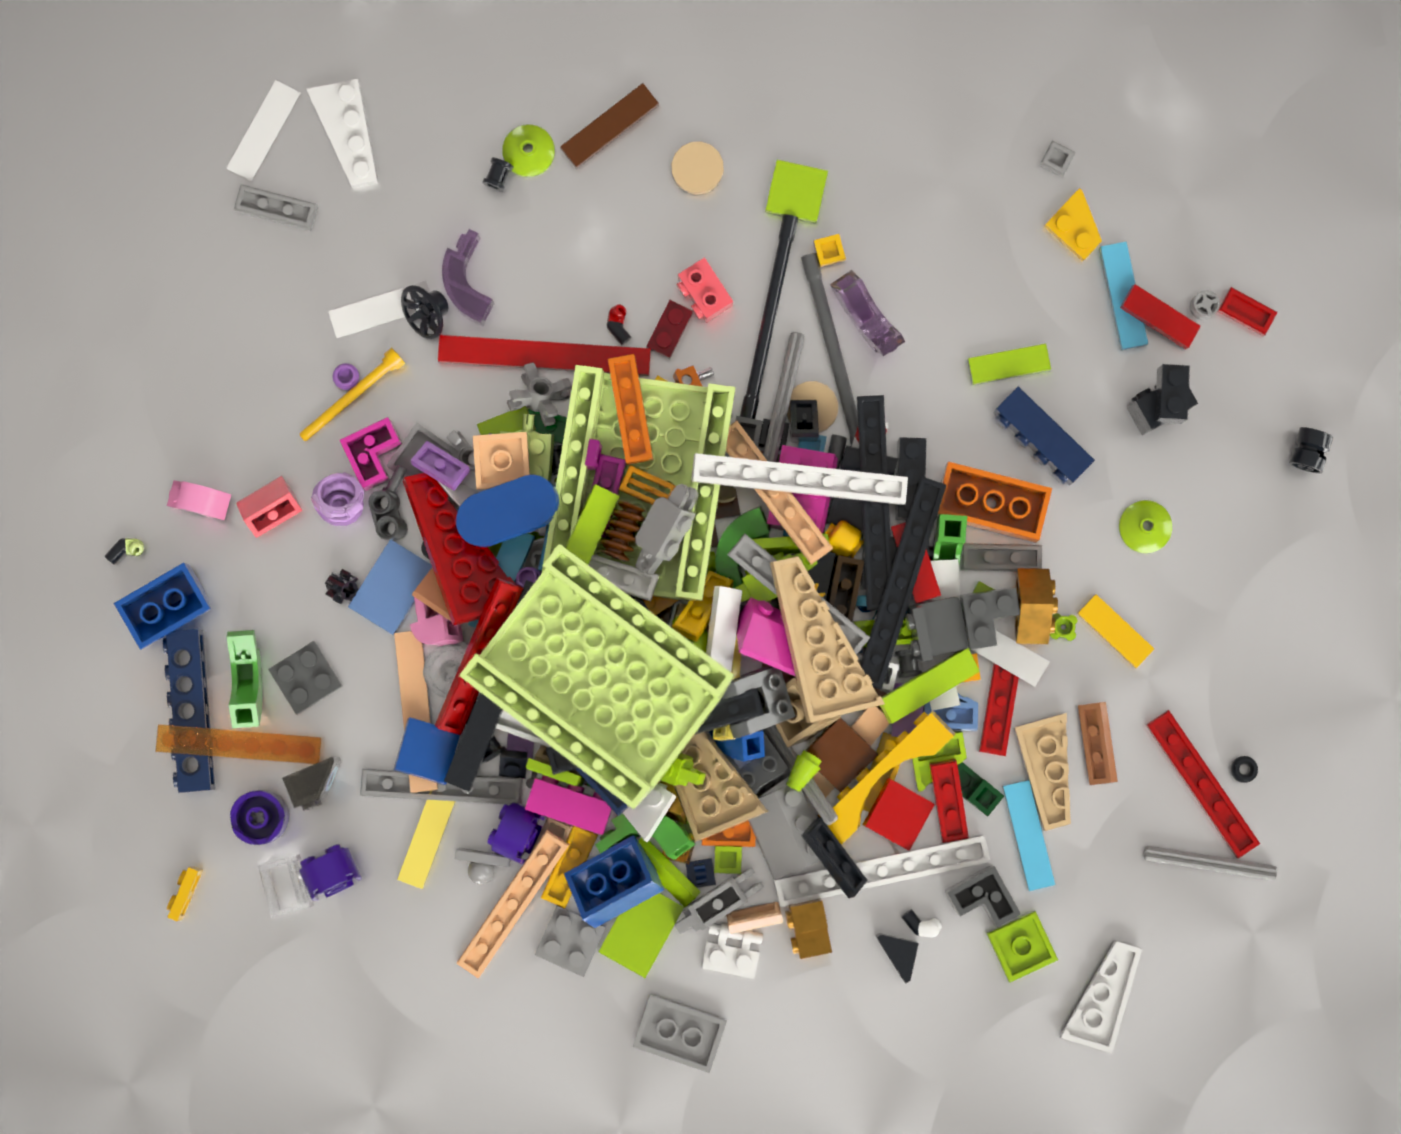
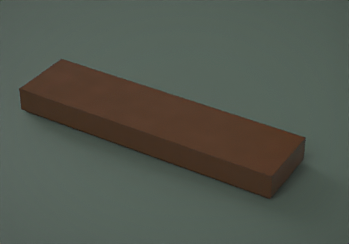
[560,83,659,169]

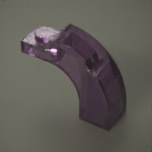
[442,229,495,327]
[830,270,905,356]

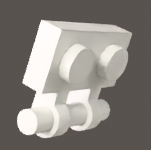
[702,923,763,979]

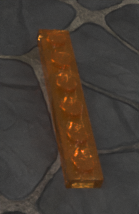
[155,724,321,765]

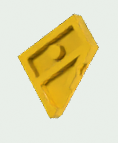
[1044,188,1102,262]

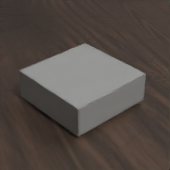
[1039,140,1076,177]

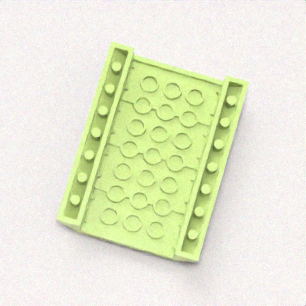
[541,365,736,601]
[459,544,735,809]

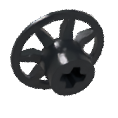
[401,285,449,339]

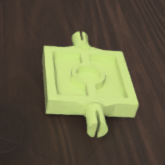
[500,414,554,483]

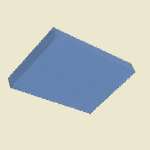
[348,540,432,635]

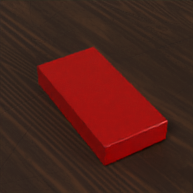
[1217,287,1278,337]

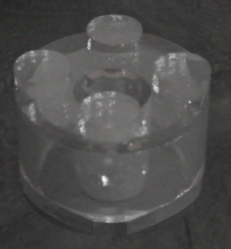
[423,644,466,698]

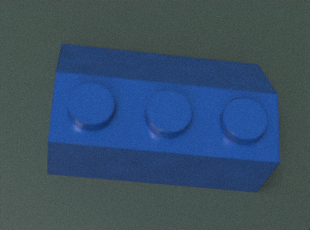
[114,562,211,650]
[564,835,664,928]

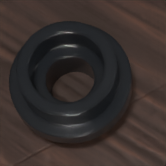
[1231,756,1258,783]

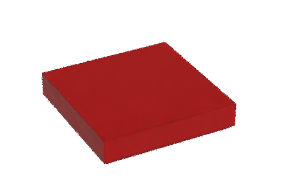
[862,778,935,851]

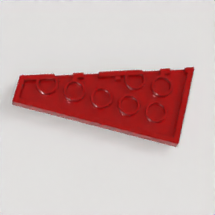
[403,473,515,626]

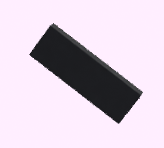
[801,817,868,899]

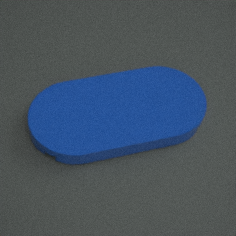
[456,475,559,547]

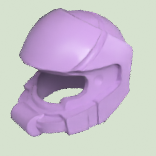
[311,472,364,526]

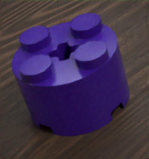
[230,790,289,845]
[487,802,545,864]
[299,844,362,901]

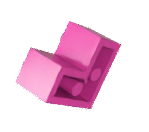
[340,417,402,491]

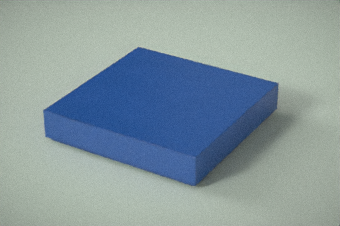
[393,717,460,785]

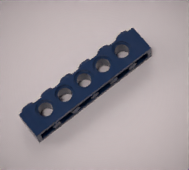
[163,629,215,793]

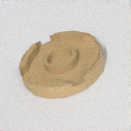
[671,142,724,195]
[787,381,838,433]

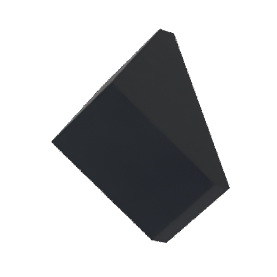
[790,400,819,442]
[875,933,919,983]

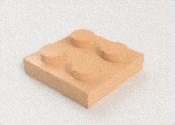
[473,432,530,490]

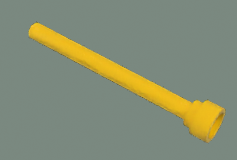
[299,347,405,441]

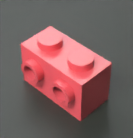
[676,257,733,323]
[236,476,302,538]

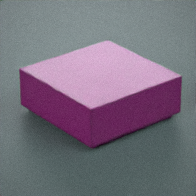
[585,439,602,471]

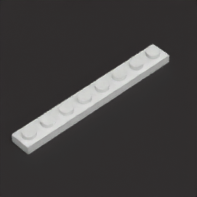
[691,454,908,505]
[774,835,991,907]

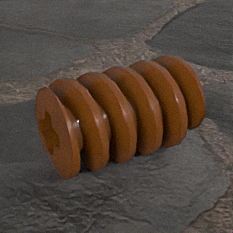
[599,500,646,562]

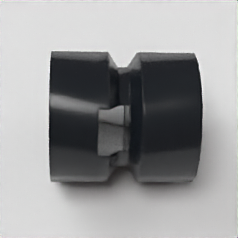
[1289,427,1333,474]

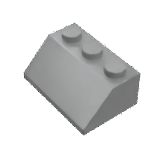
[748,786,820,880]

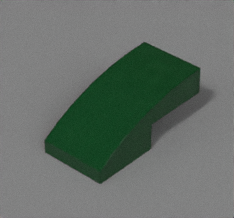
[957,762,1004,817]

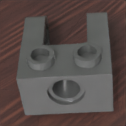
[722,666,795,738]
[721,733,791,797]

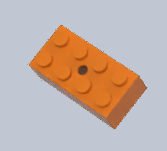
[937,461,1052,543]

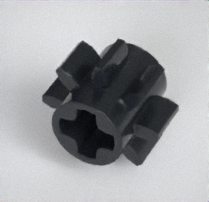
[325,569,358,604]

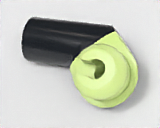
[104,538,144,565]

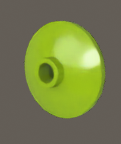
[502,124,555,177]
[1119,500,1172,553]

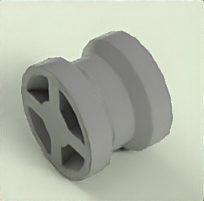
[1190,290,1220,320]

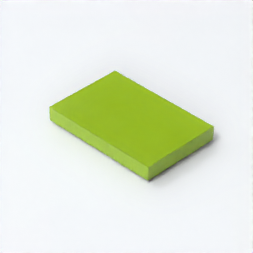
[598,893,684,978]

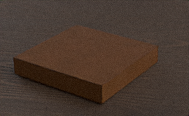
[805,718,878,793]

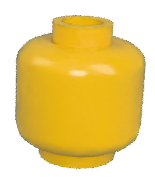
[825,520,863,558]

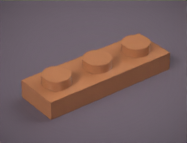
[1078,702,1118,785]

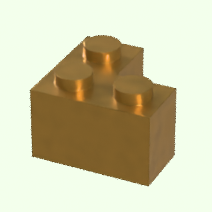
[1014,568,1058,644]
[785,898,832,959]

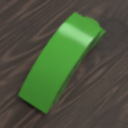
[715,506,771,589]
[933,514,967,566]
[226,630,263,728]
[595,814,696,860]

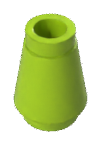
[786,750,822,793]

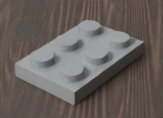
[633,994,727,1073]

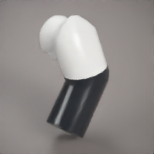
[901,909,942,937]

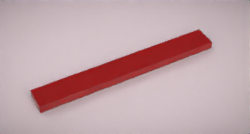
[438,335,651,376]

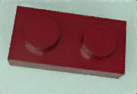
[646,300,693,359]

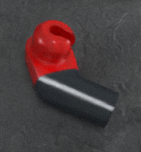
[606,304,631,345]

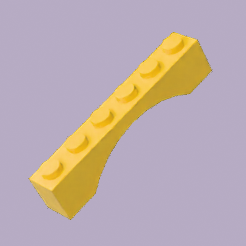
[817,711,956,845]

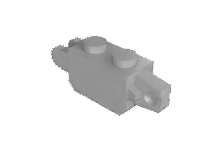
[635,484,699,575]
[674,867,764,934]

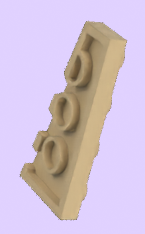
[1014,713,1071,831]

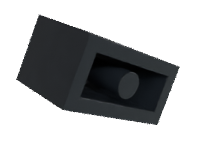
[1155,364,1190,424]

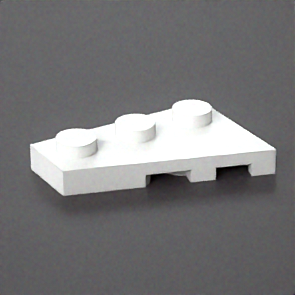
[623,784,676,843]

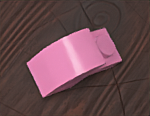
[167,480,231,520]
[410,597,463,646]

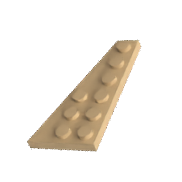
[770,556,885,723]
[675,732,769,841]

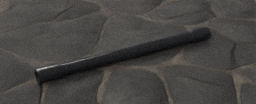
[740,214,799,419]

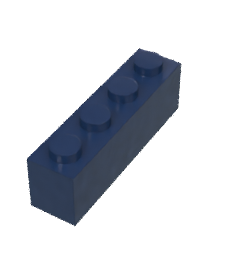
[993,386,1095,486]

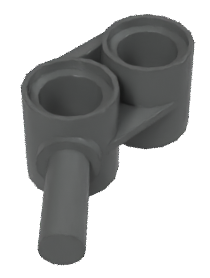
[368,465,407,540]

